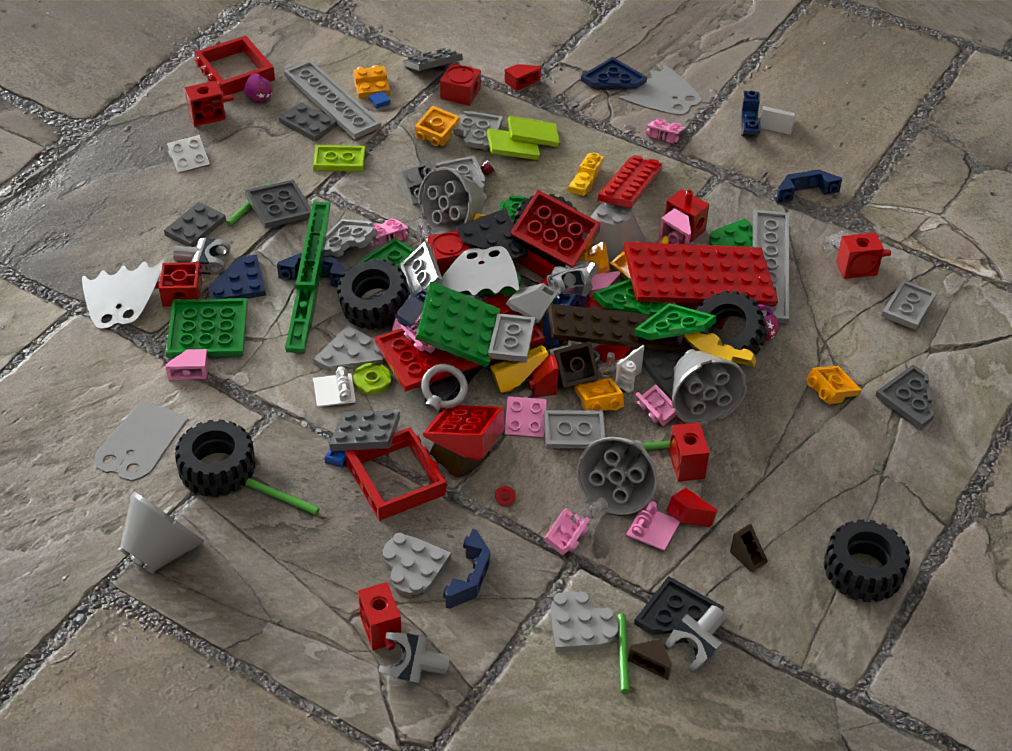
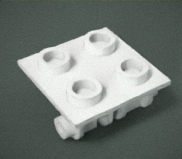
[167,135,210,173]
[615,345,644,393]
[313,367,356,407]

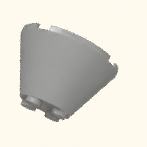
[418,167,487,235]
[589,202,646,268]
[672,349,747,425]
[576,437,658,515]
[118,491,204,574]

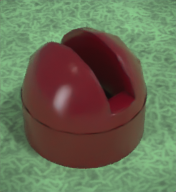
[481,160,495,175]

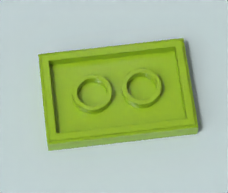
[508,115,560,147]
[487,128,540,160]
[313,145,366,172]

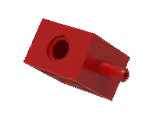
[440,63,481,106]
[184,81,234,127]
[665,189,710,242]
[427,231,472,277]
[836,232,891,279]
[154,262,202,307]
[669,422,710,482]
[358,582,402,651]

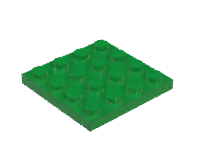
[415,281,500,367]
[166,298,248,358]

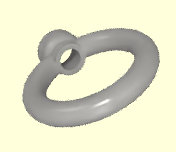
[421,364,468,413]

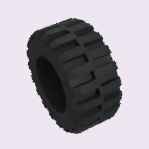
[337,259,410,330]
[696,290,767,365]
[175,419,256,497]
[824,519,910,602]

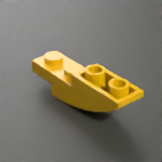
[568,153,604,196]
[683,332,757,367]

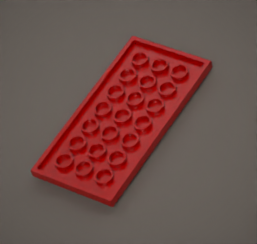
[623,242,778,306]
[374,293,545,392]

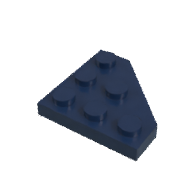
[580,57,647,89]
[208,255,266,299]

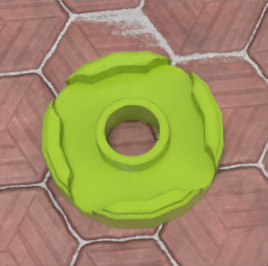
[353,363,391,395]

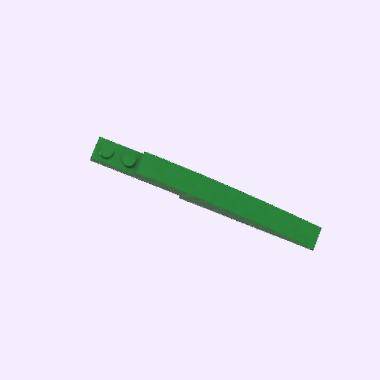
[285,202,331,353]

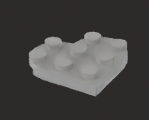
[453,111,503,151]
[435,156,485,192]
[324,219,378,257]
[383,533,451,598]
[550,591,618,652]

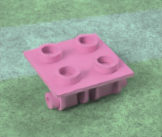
[646,119,685,144]
[373,219,409,247]
[505,397,547,438]
[626,501,680,551]

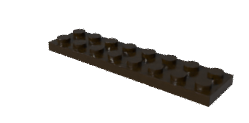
[548,304,696,353]

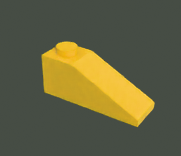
[490,345,549,393]

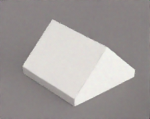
[760,106,796,135]

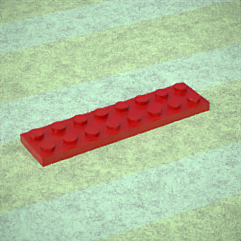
[597,155,663,209]

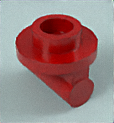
[495,486,516,506]

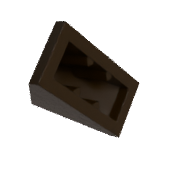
[730,524,768,572]
[628,639,672,680]

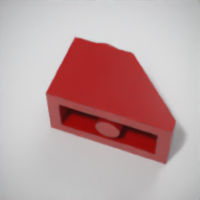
[504,64,541,91]
[528,354,559,397]
[666,488,718,527]

